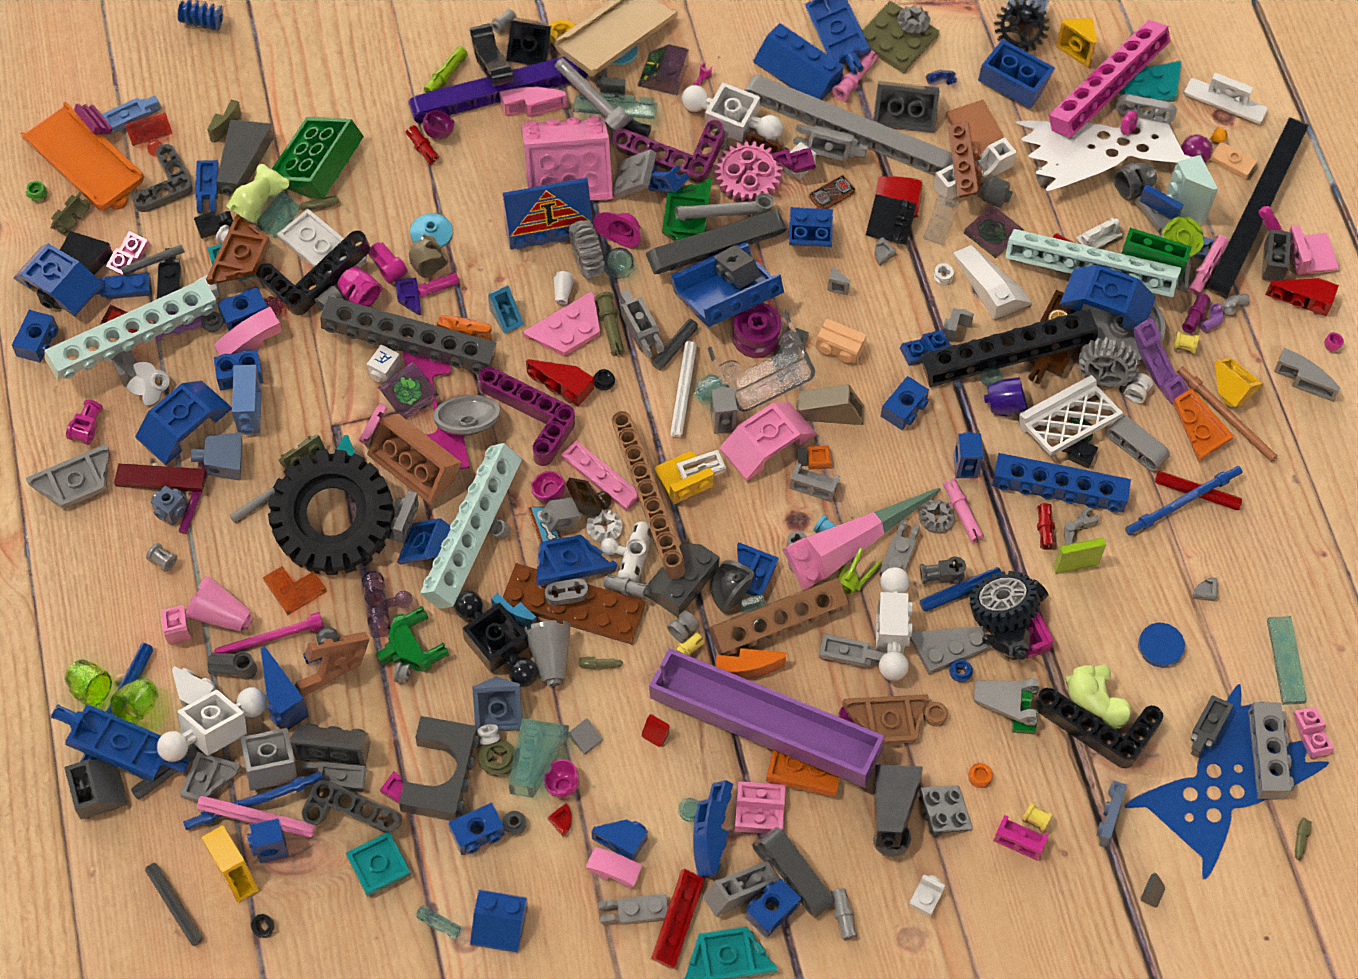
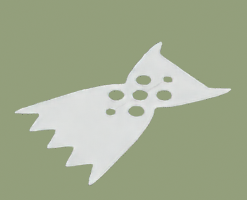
[1016,102,1191,191]

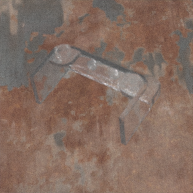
[707,310,815,412]

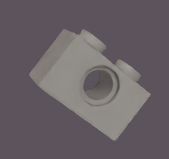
[710,386,737,434]

